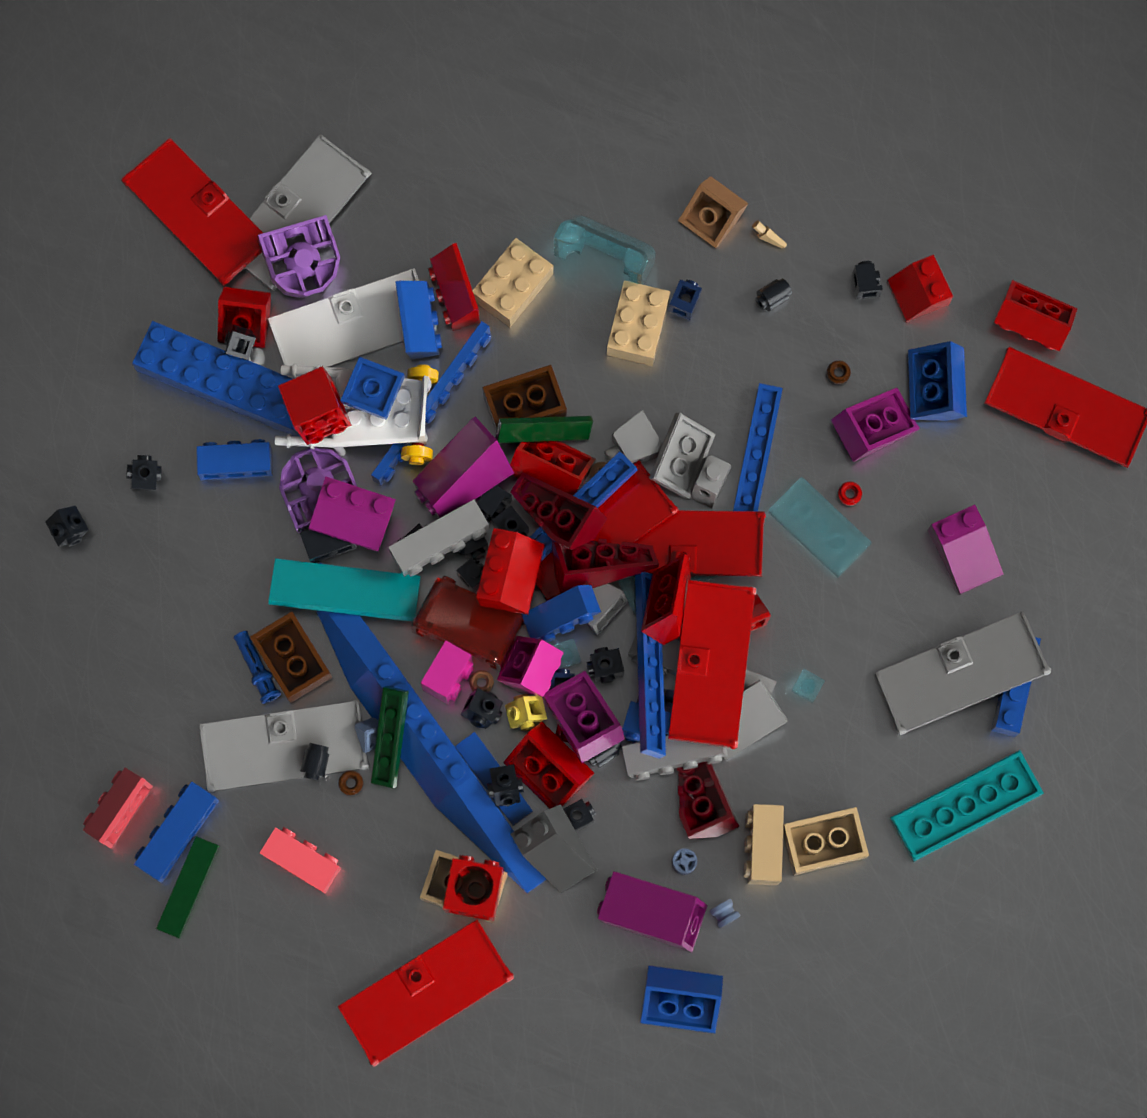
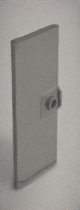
[244,134,371,291]
[875,611,1051,735]
[199,701,370,793]

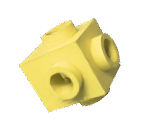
[505,694,547,731]

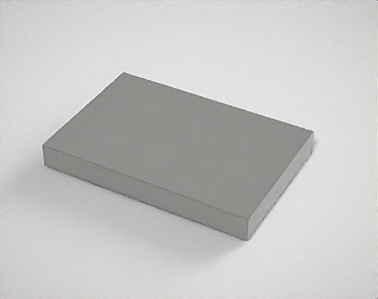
[649,413,716,499]
[724,679,788,760]

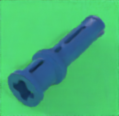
[233,631,282,704]

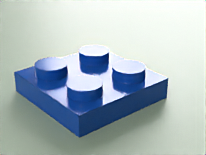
[340,357,405,420]

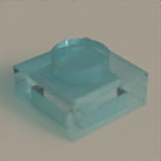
[552,639,582,669]
[791,669,825,703]

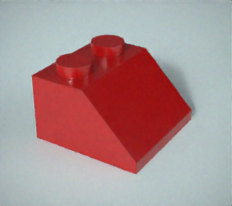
[887,254,953,323]
[217,287,271,348]

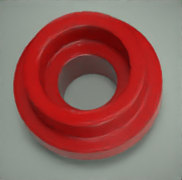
[838,482,862,506]

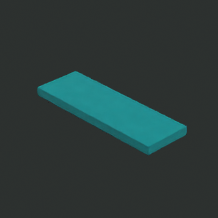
[268,558,421,622]
[890,750,1044,862]

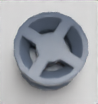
[672,849,697,875]
[710,899,740,928]

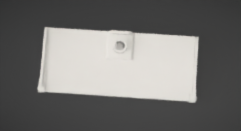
[268,268,437,379]

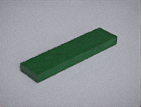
[495,416,593,443]
[371,686,409,788]
[156,836,220,939]

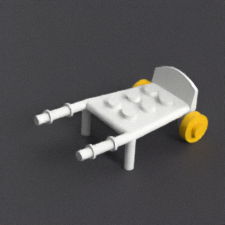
[275,363,439,465]

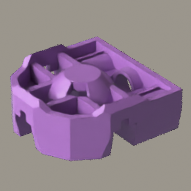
[257,215,340,298]
[279,447,357,533]

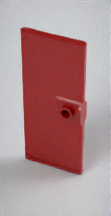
[121,138,263,286]
[984,346,1147,468]
[536,461,679,601]
[635,510,766,577]
[668,580,756,749]
[337,919,514,1067]

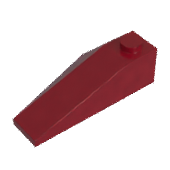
[510,472,607,550]
[552,538,659,594]
[677,761,740,839]

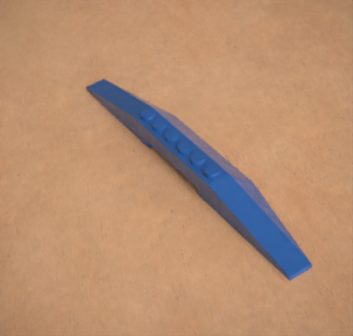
[316,562,547,893]

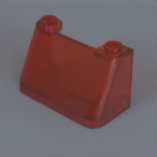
[411,575,524,672]

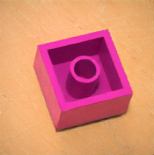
[497,636,564,697]
[421,641,474,705]

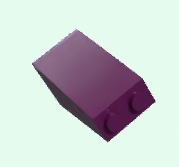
[413,416,514,518]
[597,871,708,953]

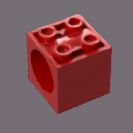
[278,366,352,445]
[443,855,504,922]

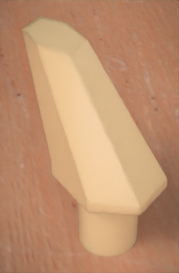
[752,220,787,248]

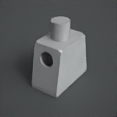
[604,410,663,464]
[690,455,731,508]
[586,584,628,635]

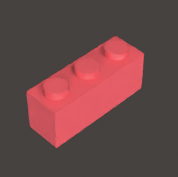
[260,827,341,894]

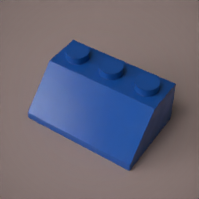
[395,281,442,360]
[908,341,967,421]
[640,965,723,1033]

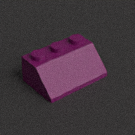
[308,476,396,552]

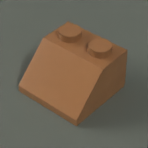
[678,176,749,248]

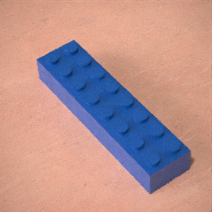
[132,321,301,437]

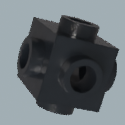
[126,455,162,490]
[45,505,89,547]
[586,647,625,684]
[460,688,503,729]
[487,764,524,807]

